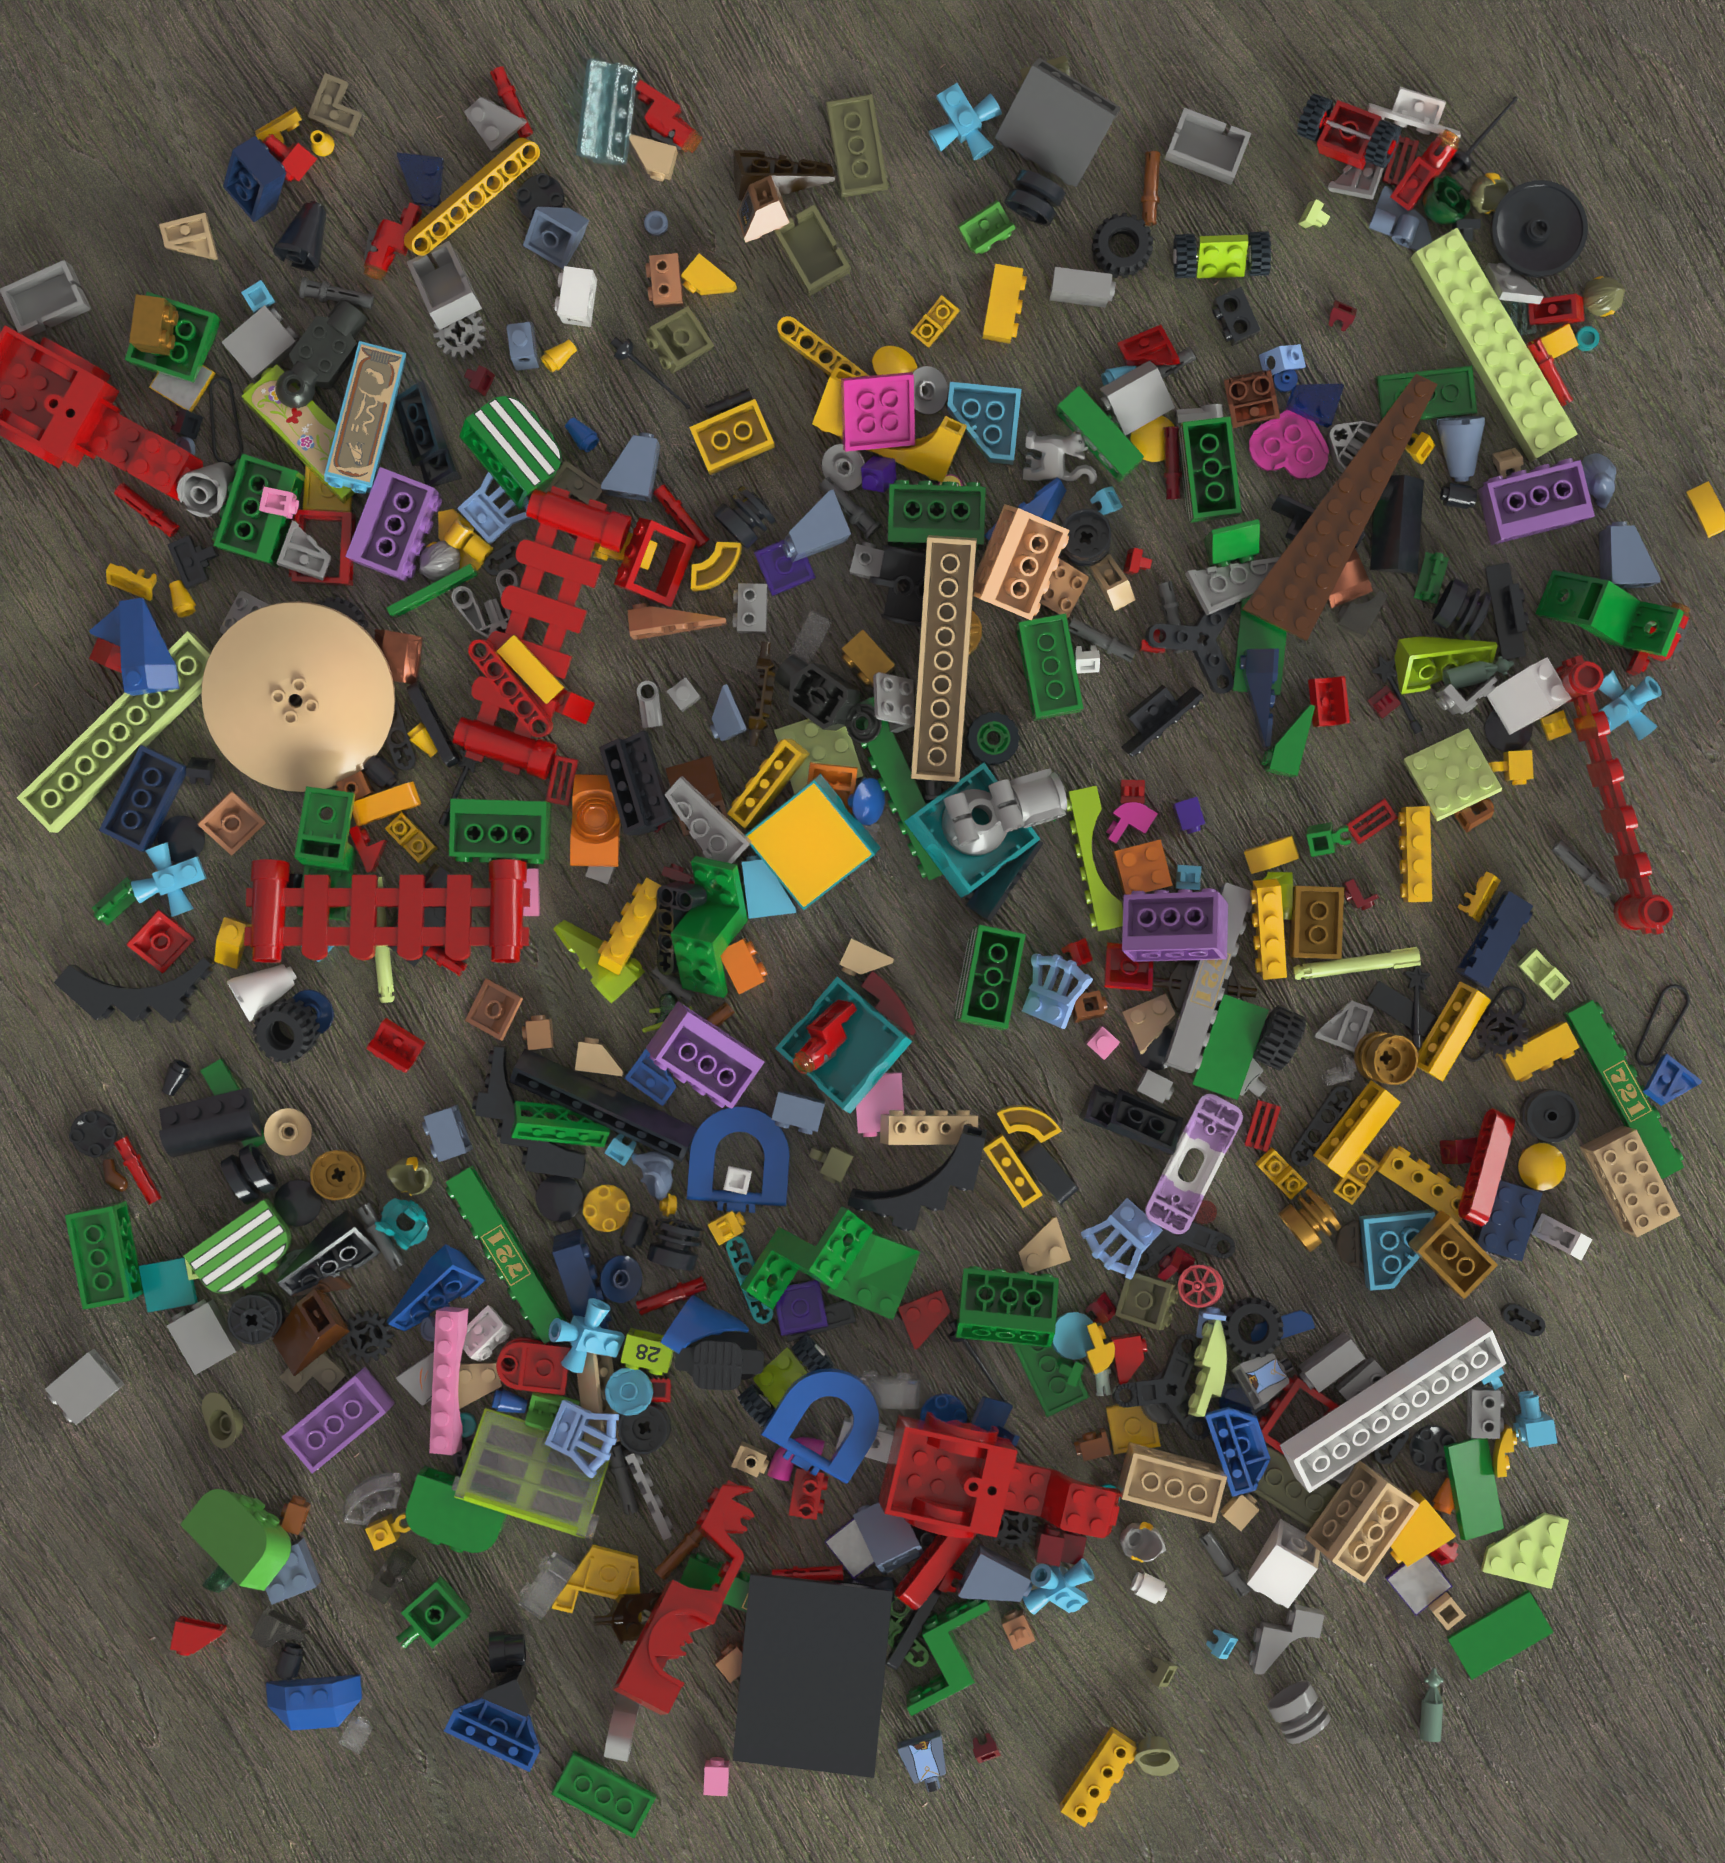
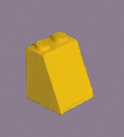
[1389,1490,1456,1567]

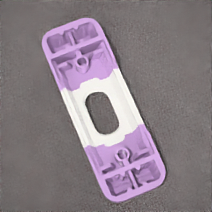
[1145,1094,1243,1234]

